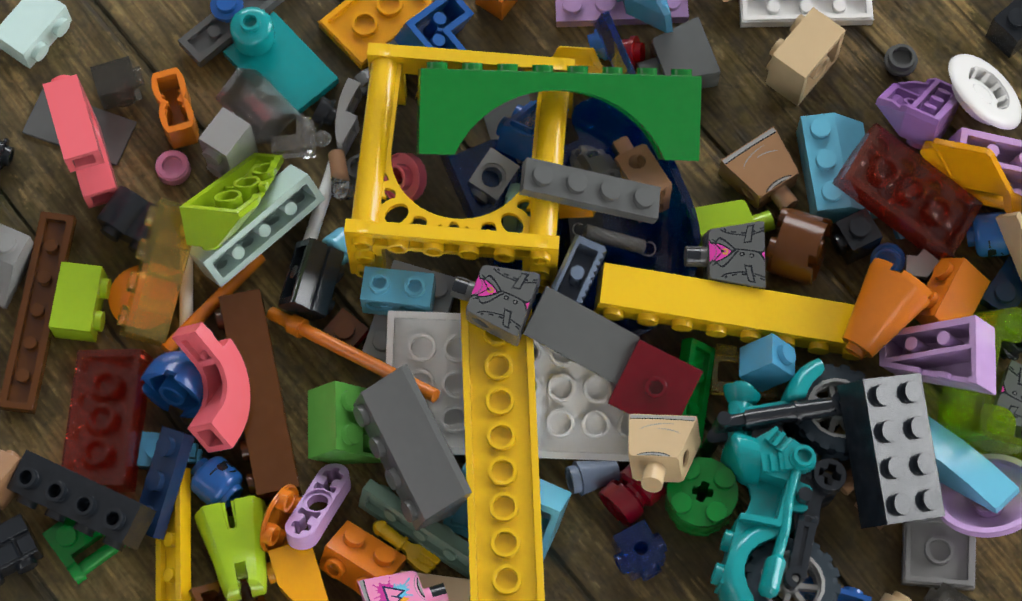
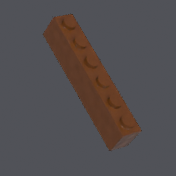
[215,288,302,503]

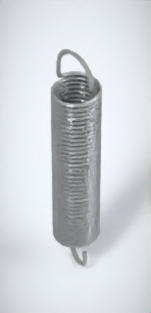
[572,223,656,257]

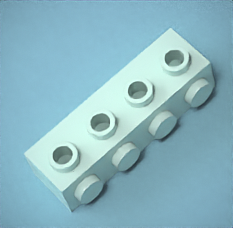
[187,164,325,288]

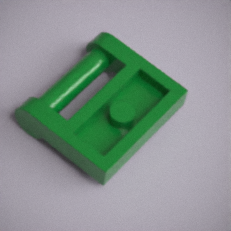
[42,518,130,585]

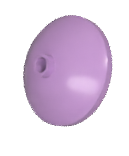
[939,454,1022,538]

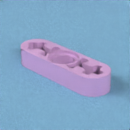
[285,463,351,550]

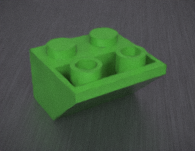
[308,381,382,464]

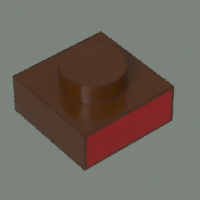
[322,308,369,348]

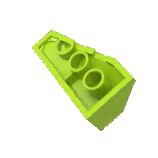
[179,153,284,250]

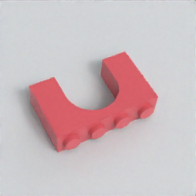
[42,74,118,209]

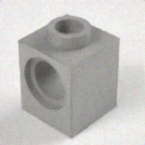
[465,147,520,205]

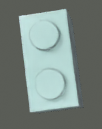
[0,0,72,69]

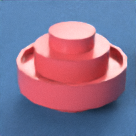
[384,153,427,201]

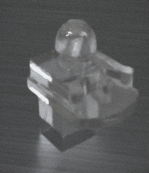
[271,113,331,159]

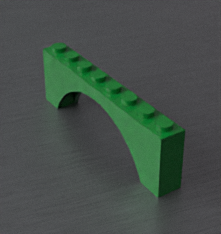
[416,62,702,161]

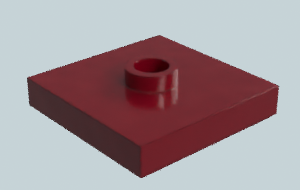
[608,339,703,416]

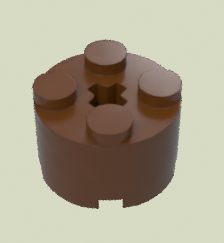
[766,207,832,286]

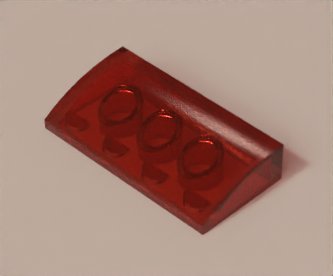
[832,123,983,260]
[61,349,153,492]

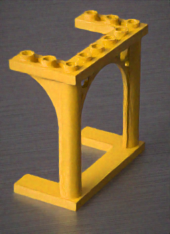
[344,42,576,293]

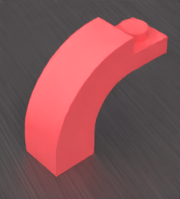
[172,322,251,453]

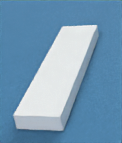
[739,0,874,28]

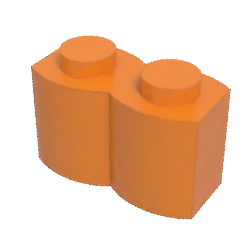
[151,67,199,149]

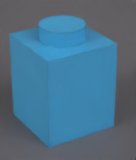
[739,333,796,392]

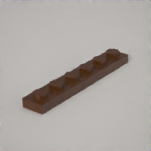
[0,211,77,414]

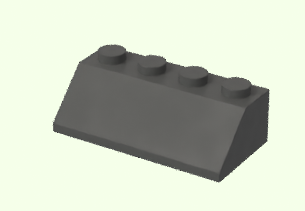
[353,364,472,531]

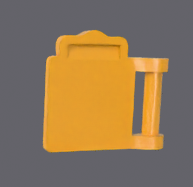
[920,138,1022,213]

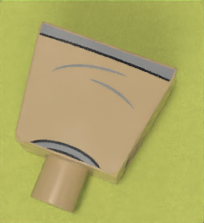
[628,414,701,493]

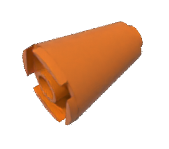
[842,258,933,360]

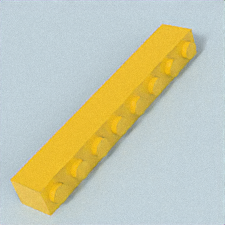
[594,262,866,360]

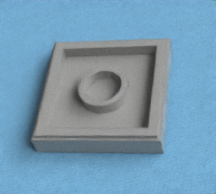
[901,517,976,591]

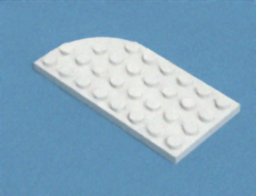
[386,310,630,462]

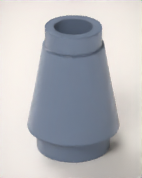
[565,461,620,496]

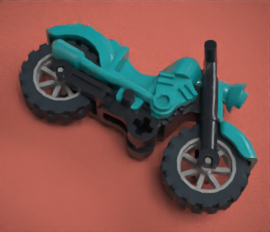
[699,358,866,601]

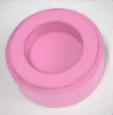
[155,150,191,186]

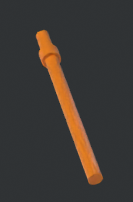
[266,307,440,403]

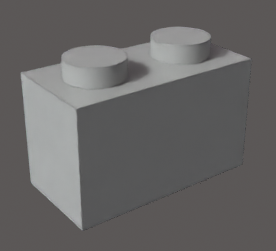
[198,107,258,178]

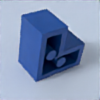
[394,0,474,50]

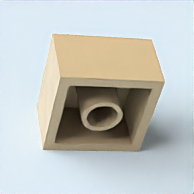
[766,7,846,106]

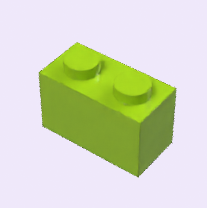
[48,262,112,342]

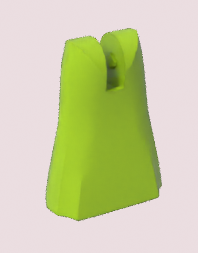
[194,495,267,601]

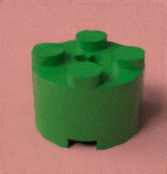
[665,457,738,537]

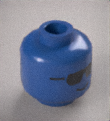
[966,211,1010,258]
[190,456,244,509]

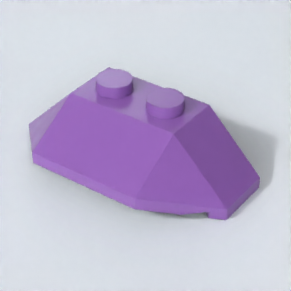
[875,78,960,149]

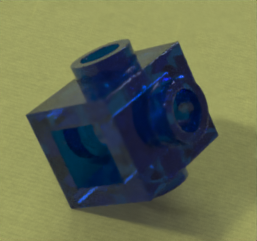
[611,519,668,581]

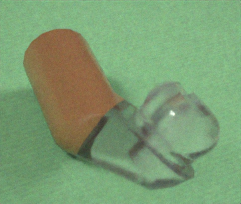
[328,149,355,201]

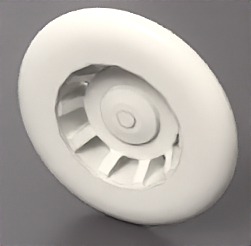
[948,54,1022,130]

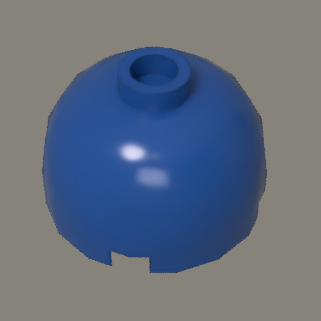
[140,351,203,418]

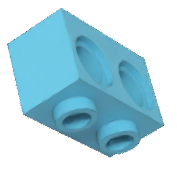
[360,266,436,316]

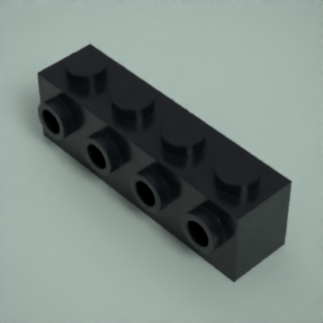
[7,450,157,552]

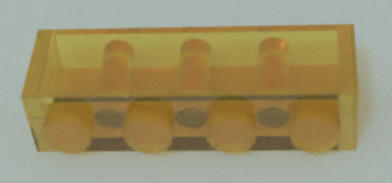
[117,198,192,347]

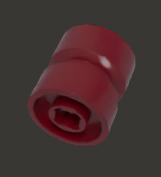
[598,464,666,527]

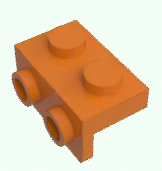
[319,520,407,596]

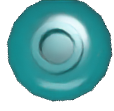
[230,7,275,56]

